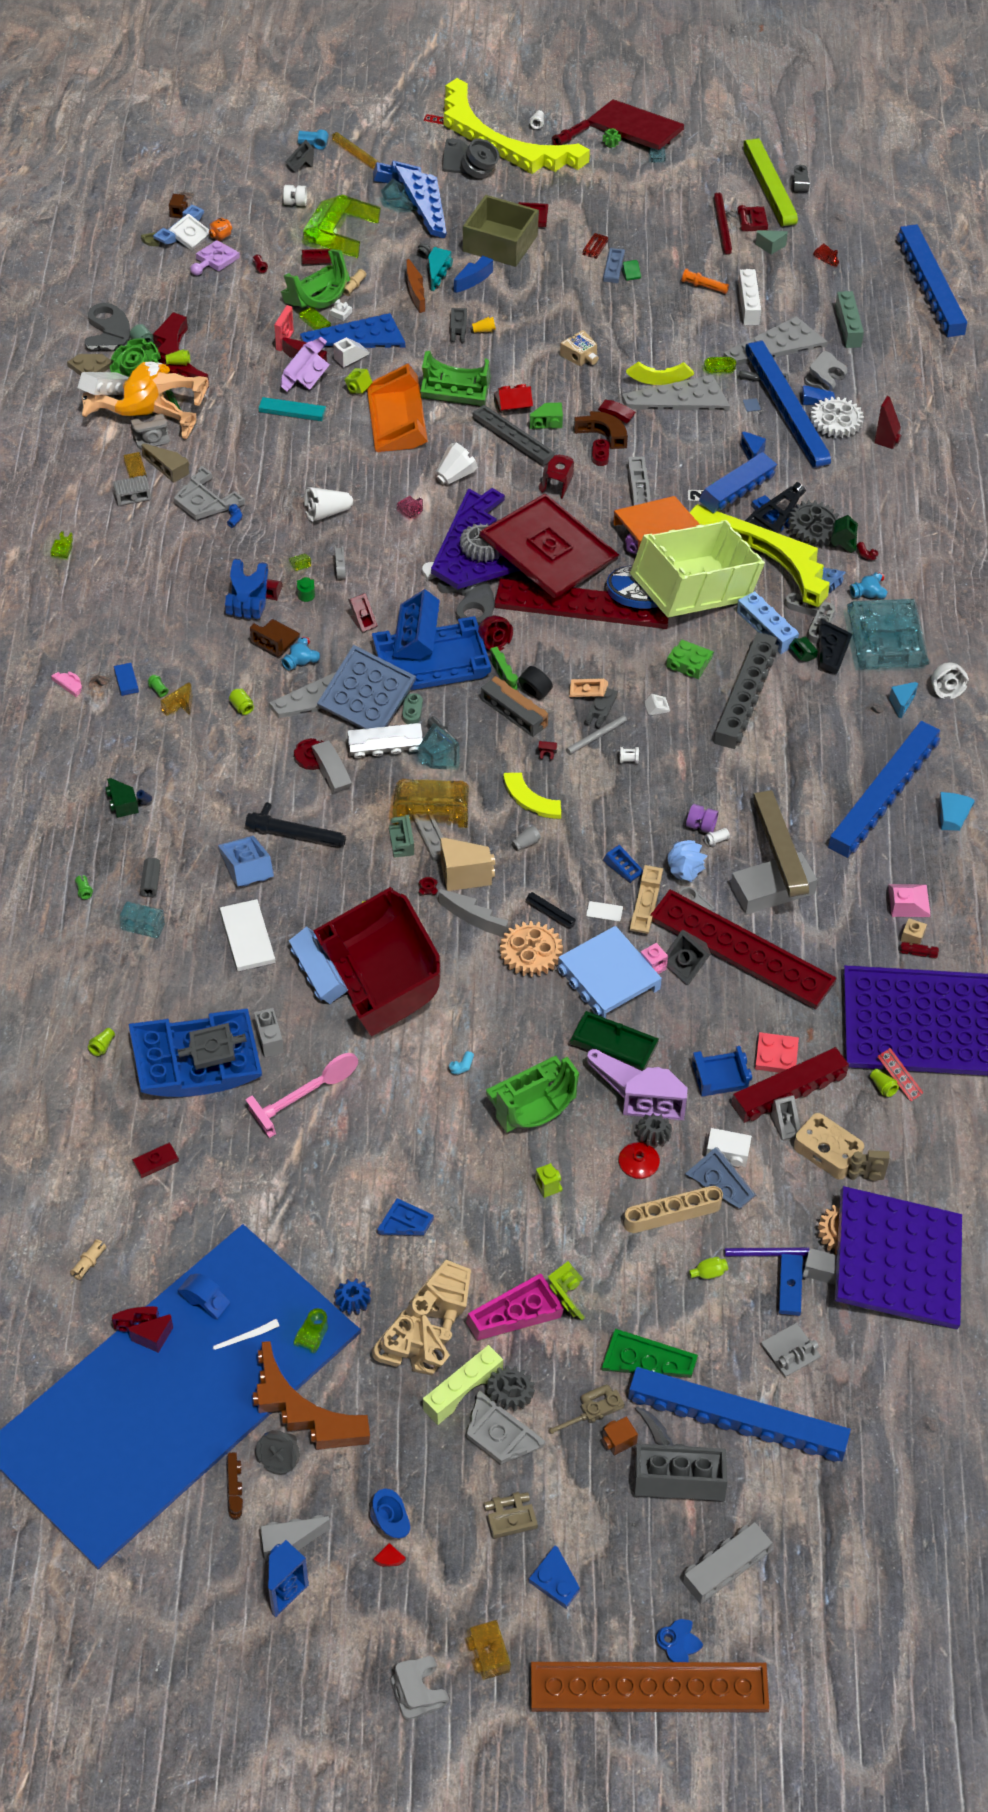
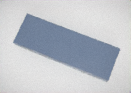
[603,248,625,283]

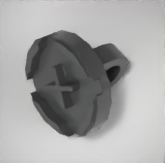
[256,1430,300,1474]

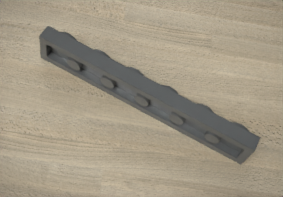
[473,405,555,465]

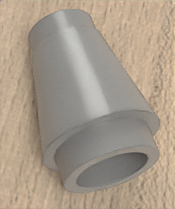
[512,826,541,851]

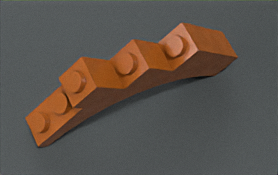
[253,1341,370,1450]

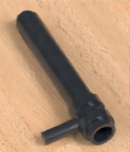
[245,802,346,847]

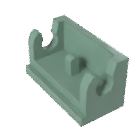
[389,815,414,858]

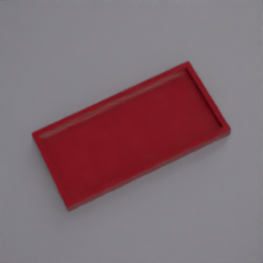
[587,99,684,150]

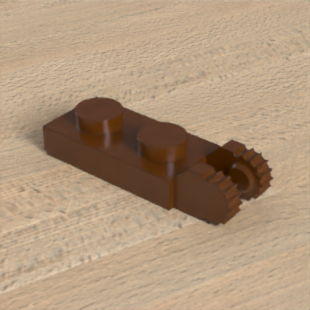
[227,1452,243,1520]

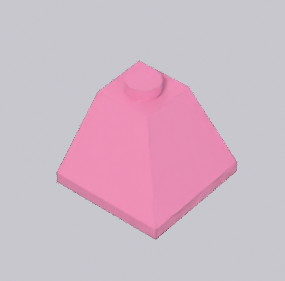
[888,884,930,917]

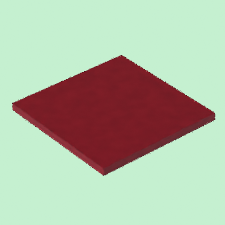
[479,493,619,599]

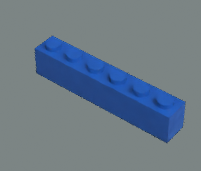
[699,452,777,513]

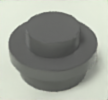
[417,244,431,258]

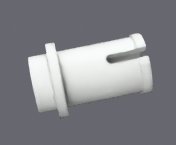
[704,828,730,846]

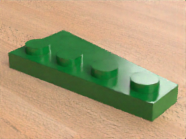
[602,1329,698,1378]

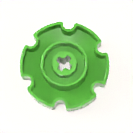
[110,338,161,377]

